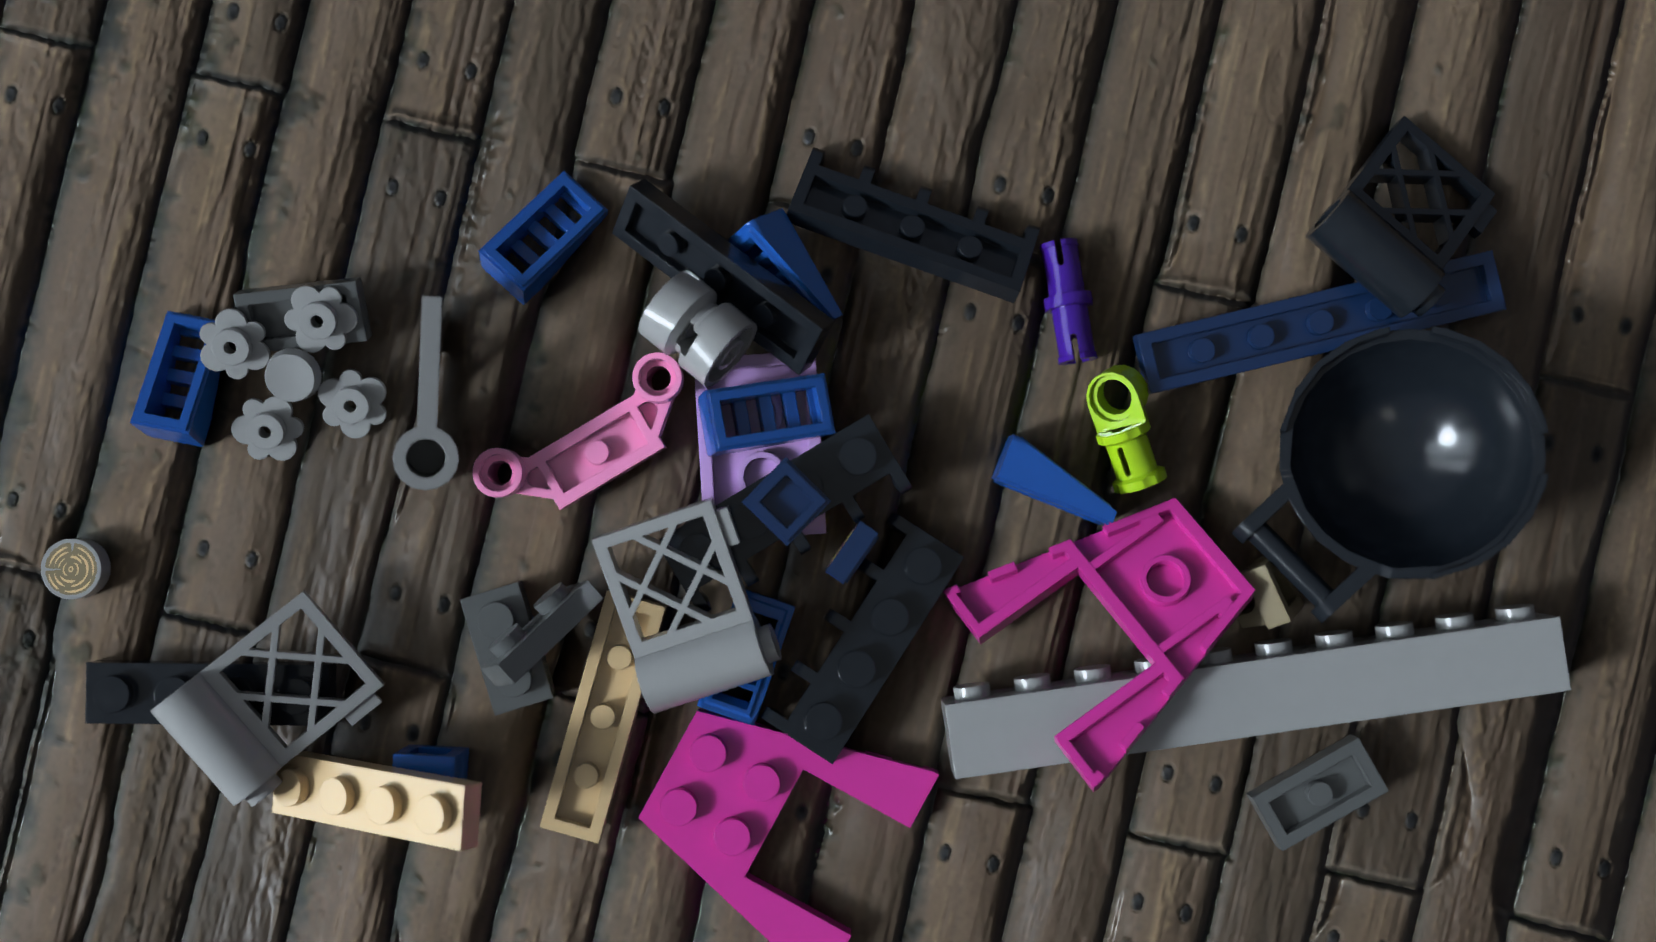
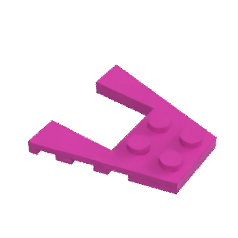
[943,498,1255,793]
[638,708,939,942]

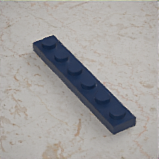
[1132,250,1507,395]

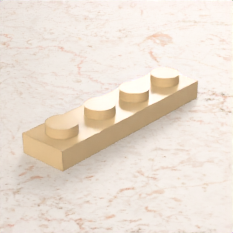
[540,590,668,844]
[272,751,482,851]

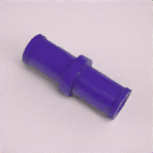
[1039,238,1098,365]

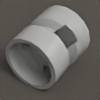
[638,271,757,388]

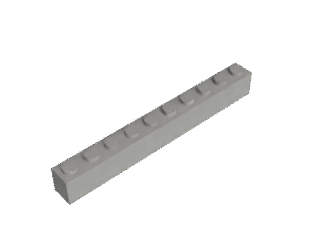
[941,604,1571,779]

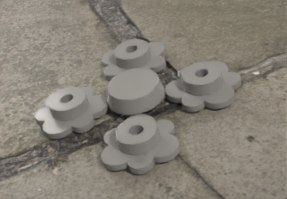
[199,285,387,461]

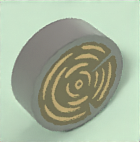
[41,538,111,599]

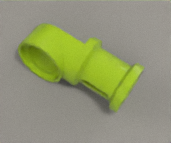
[1086,365,1167,494]

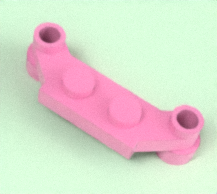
[472,353,684,510]

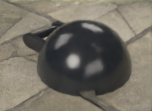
[1232,326,1549,623]

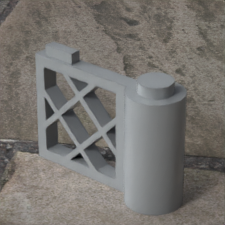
[392,296,459,491]
[592,497,782,714]
[150,590,384,807]

